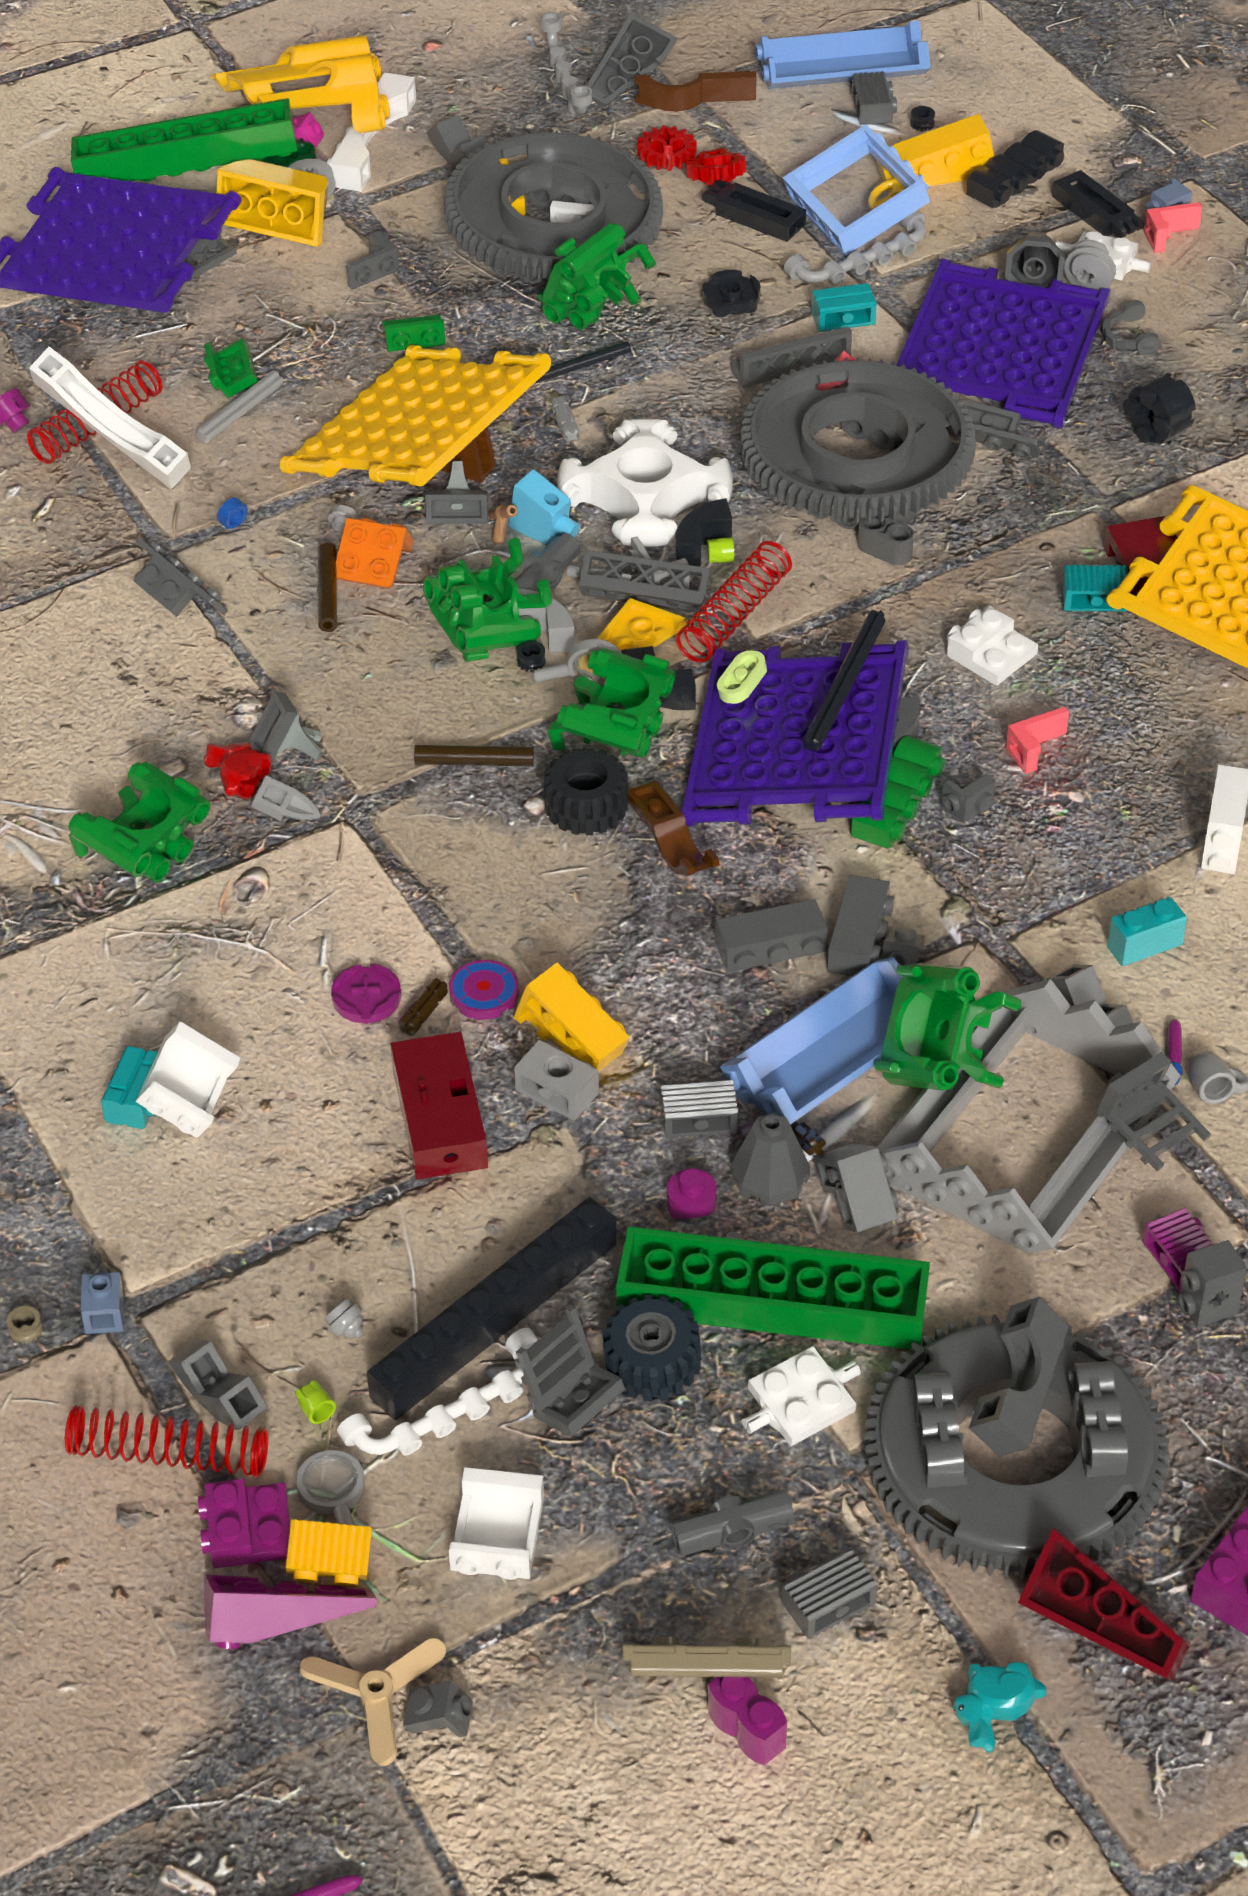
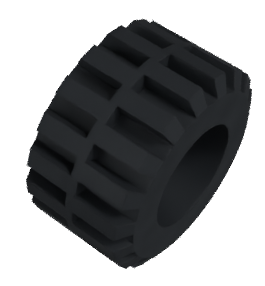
[544,748,628,835]

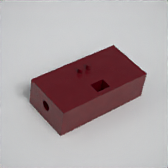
[390,1031,488,1180]

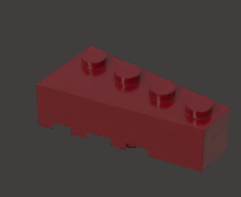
[1017,1528,1191,1680]

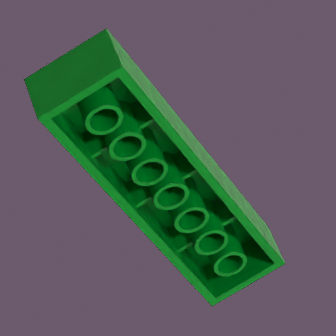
[71,98,298,182]
[616,1226,930,1349]

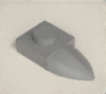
[251,775,321,821]

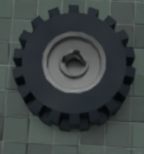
[603,1295,702,1402]

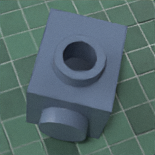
[81,1272,124,1334]

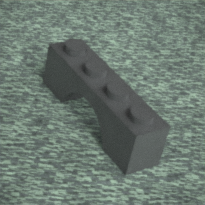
[969,1296,1069,1457]

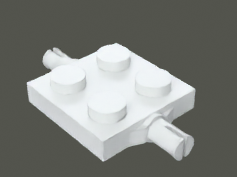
[1056,231,1151,281]
[742,1346,861,1447]

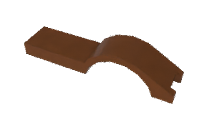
[634,71,757,112]
[628,781,720,876]

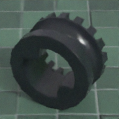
[910,106,935,131]
[517,641,546,672]

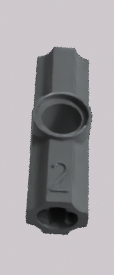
[515,533,580,592]
[670,1489,795,1557]

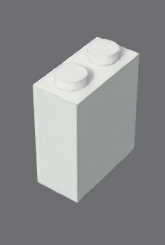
[1201,765,1248,874]

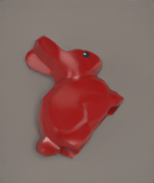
[203,742,272,799]

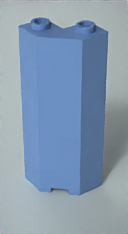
[755,21,931,89]
[720,957,903,1125]

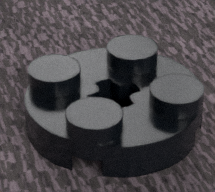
[703,270,761,317]

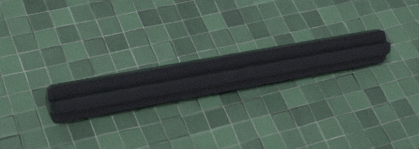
[803,610,886,752]

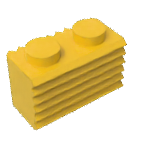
[286,1519,372,1587]

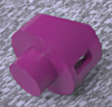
[0,388,31,433]
[667,1168,717,1220]

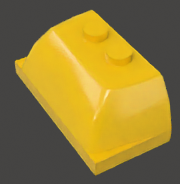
[216,159,328,247]

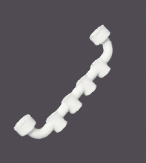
[337,1327,538,1456]

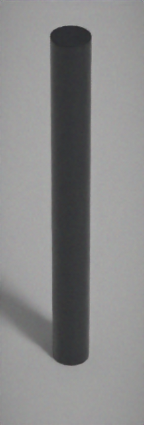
[534,341,631,384]

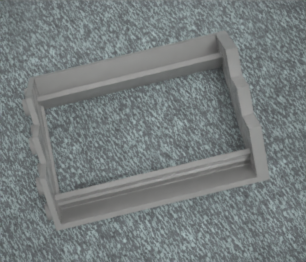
[878,979,1181,1253]

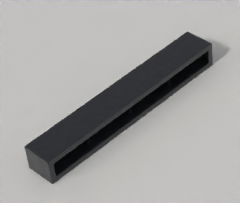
[367,1196,616,1421]

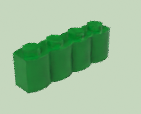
[851,735,945,849]

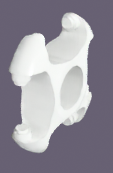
[557,418,733,547]

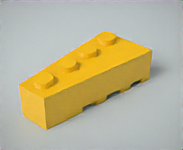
[876,114,994,192]

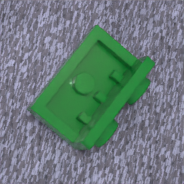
[382,315,445,352]
[204,338,258,398]

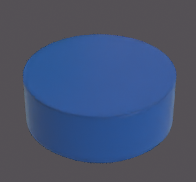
[217,497,248,529]

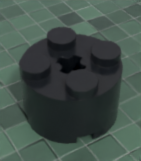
[1123,373,1196,443]

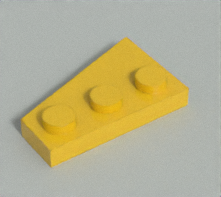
[584,598,686,666]

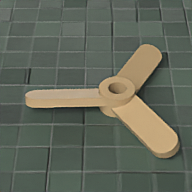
[300,1638,446,1766]

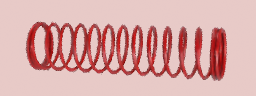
[27,360,163,464]
[676,541,792,663]
[64,1404,269,1478]

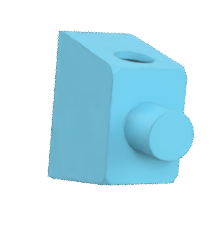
[508,469,580,545]

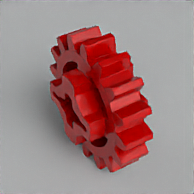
[637,125,697,171]
[686,148,746,185]

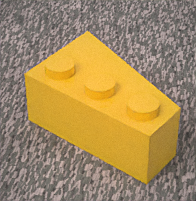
[513,962,630,1072]

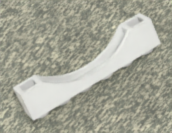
[327,72,416,192]
[29,347,191,490]

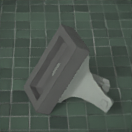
[425,461,488,524]
[248,691,322,763]

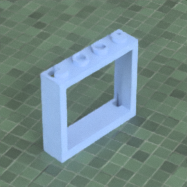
[782,124,930,256]

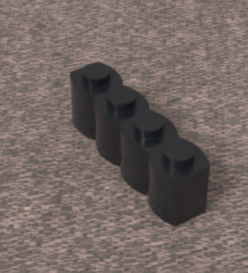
[967,130,1064,208]

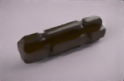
[399,978,448,1036]
[790,1121,826,1157]

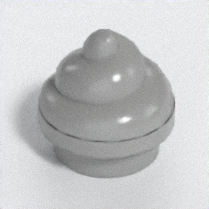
[324,1299,363,1338]

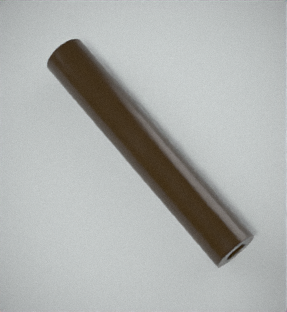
[318,543,337,632]
[414,745,534,767]

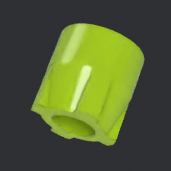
[707,537,734,563]
[295,1380,336,1424]

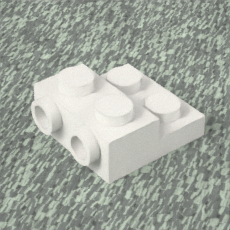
[947,605,1038,686]

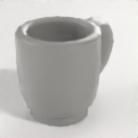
[1189,1052,1248,1104]

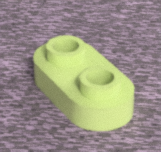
[717,650,767,704]

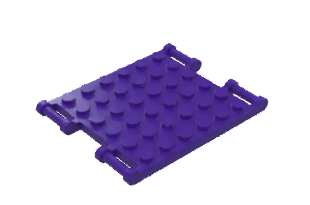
[0,167,242,313]
[896,258,1111,429]
[682,640,909,827]

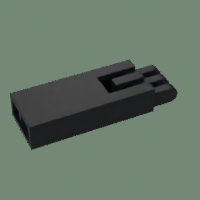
[1052,170,1144,238]
[702,180,806,242]

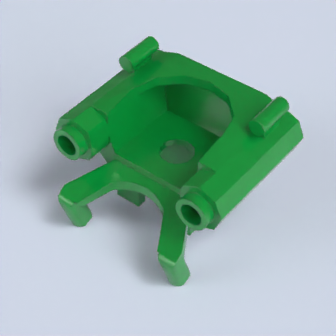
[538,223,656,330]
[423,538,552,662]
[547,647,676,759]
[68,761,211,883]
[874,963,1021,1091]

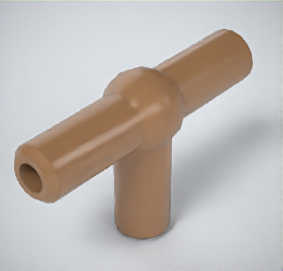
[488,504,518,544]

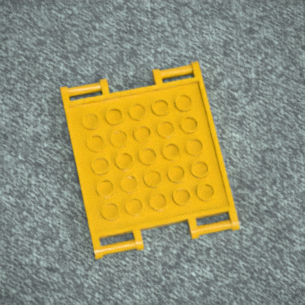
[280,345,551,486]
[1107,485,1248,669]

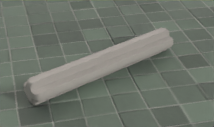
[196,371,283,443]

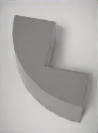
[518,588,575,653]

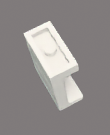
[135,1022,241,1138]
[449,1467,544,1580]

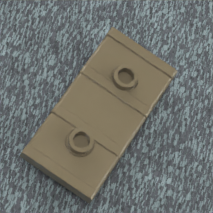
[623,1637,791,1683]

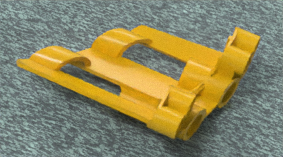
[210,35,390,134]

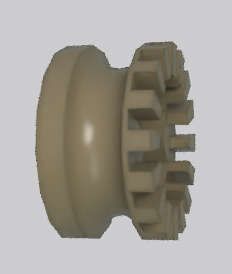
[6,1306,43,1344]

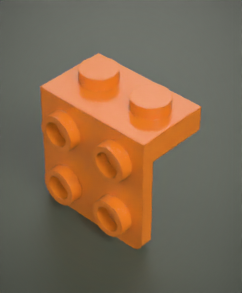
[336,518,414,588]

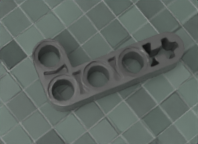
[858,506,922,565]

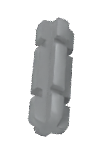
[551,396,579,442]

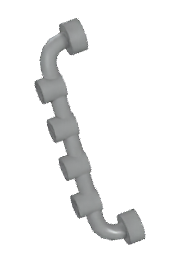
[541,12,592,115]
[784,209,926,285]

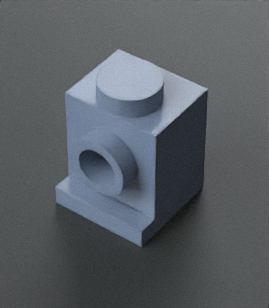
[1146,178,1192,211]

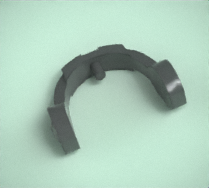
[1103,300,1160,354]

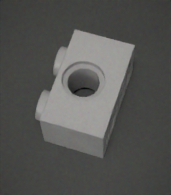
[514,1040,599,1121]

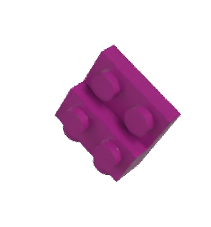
[198,1479,290,1569]

